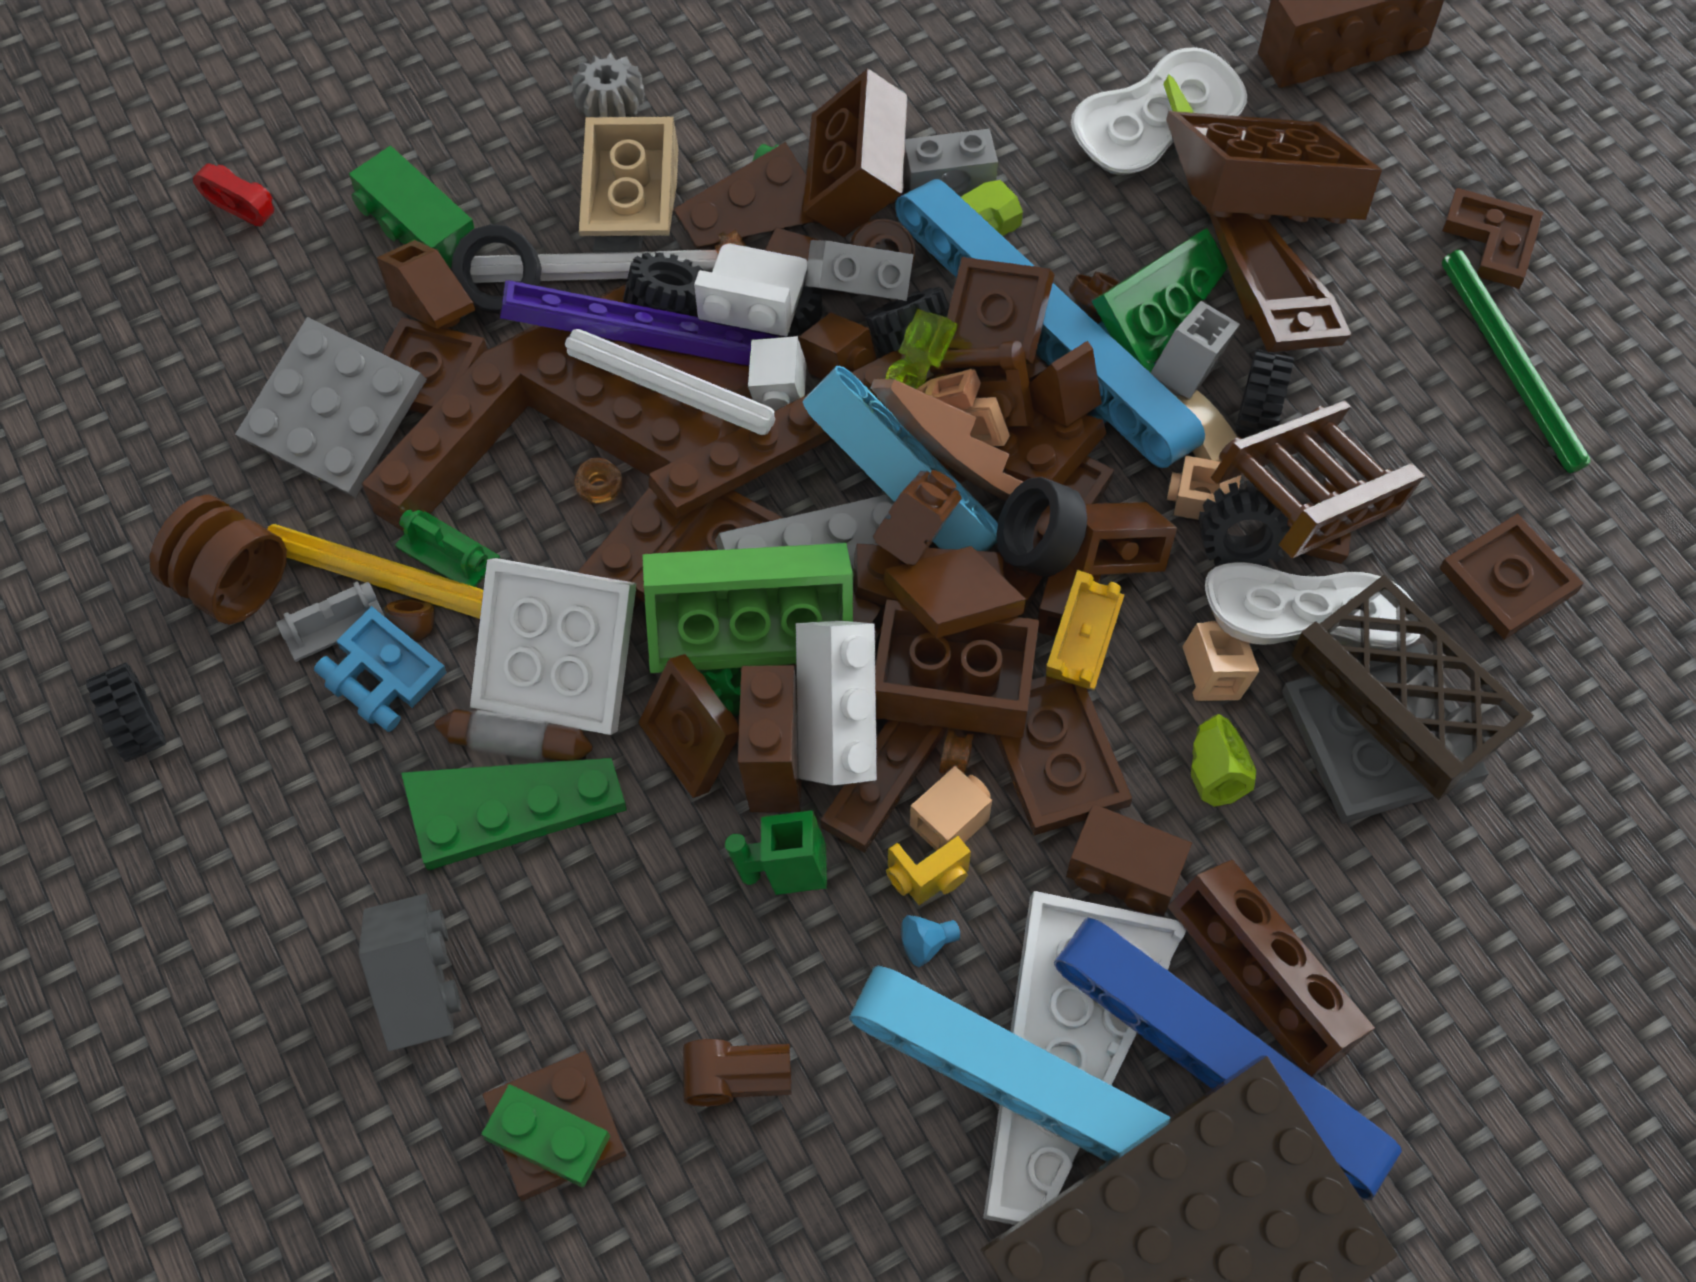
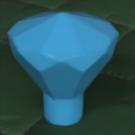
[901,915,960,967]

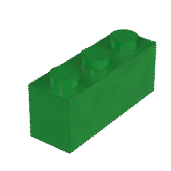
[349,145,475,269]

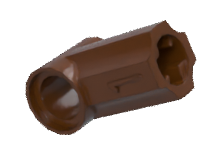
[683,1039,792,1107]

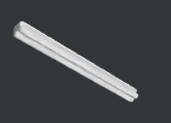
[470,250,719,283]

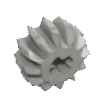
[572,52,645,118]

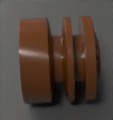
[149,494,287,625]

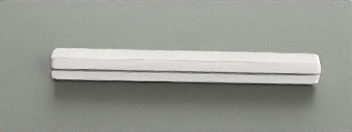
[565,329,776,435]

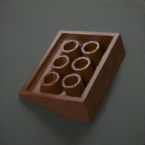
[1166,111,1382,224]

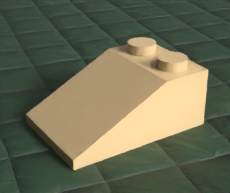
[579,117,678,236]

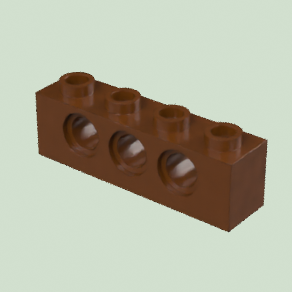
[1168,859,1375,1077]

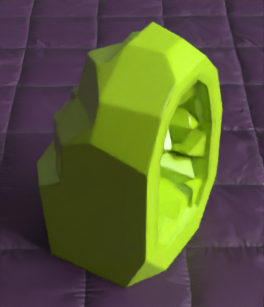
[961,180,1023,236]
[1191,714,1256,807]

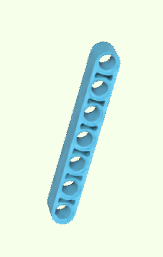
[849,966,1171,1161]

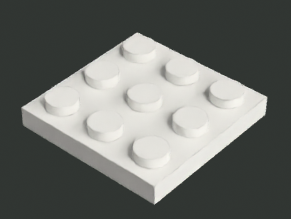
[470,558,637,735]

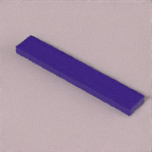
[500,280,778,366]

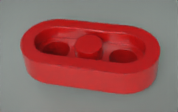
[193,164,275,226]

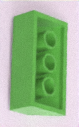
[643,543,853,673]

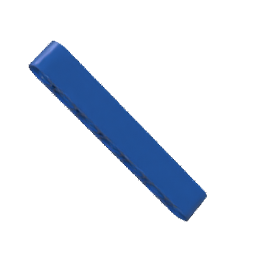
[1054,918,1402,1200]

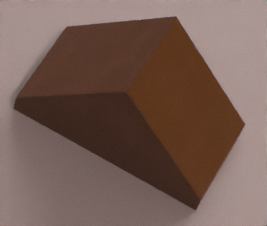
[1029,341,1102,427]

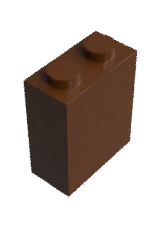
[738,665,802,812]

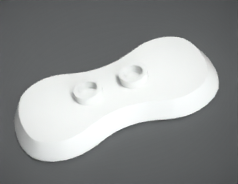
[1071,48,1247,175]
[1205,562,1421,651]

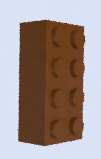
[1258,0,1444,88]

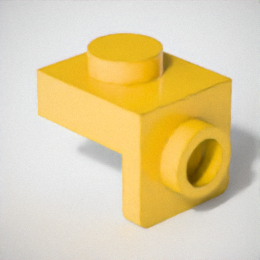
[886,836,971,905]

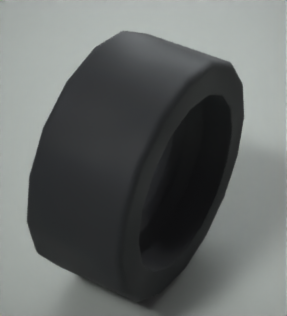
[451,224,542,314]
[996,477,1087,576]

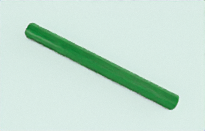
[1441,250,1590,474]

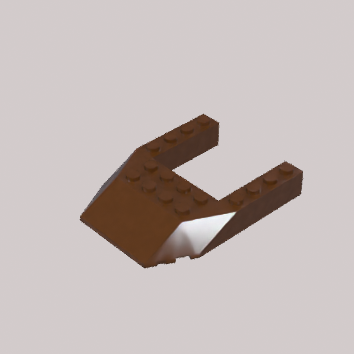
[362,284,753,612]

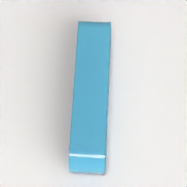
[803,366,998,552]

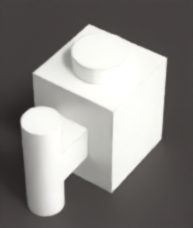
[748,336,807,411]

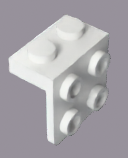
[694,244,808,337]

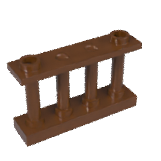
[1211,400,1425,559]

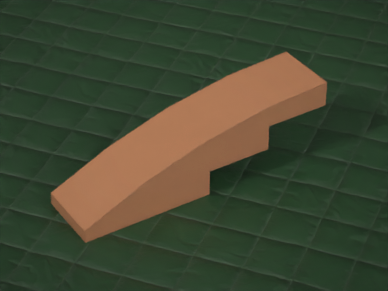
[871,379,1023,501]

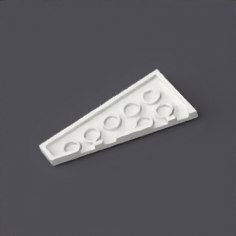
[983,891,1187,1225]

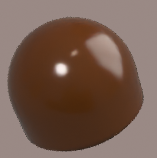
[384,599,434,642]

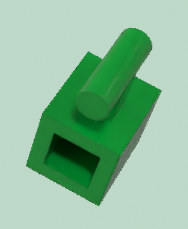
[725,810,827,895]

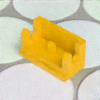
[1046,570,1125,690]

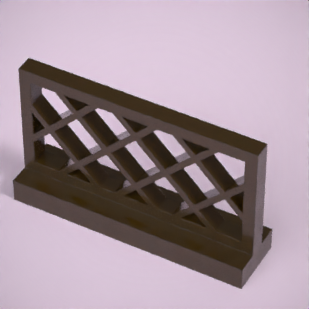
[1292,575,1534,801]

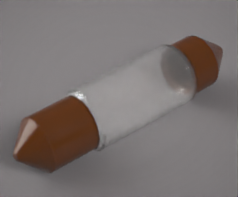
[434,709,593,761]

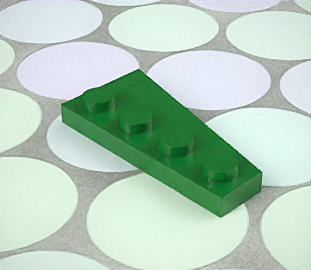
[1092,228,1228,373]
[401,758,627,871]

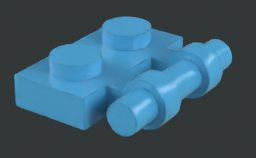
[314,606,447,732]

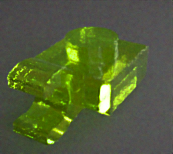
[885,309,958,389]

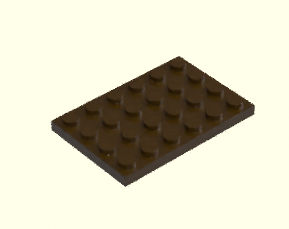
[980,1056,1398,1282]

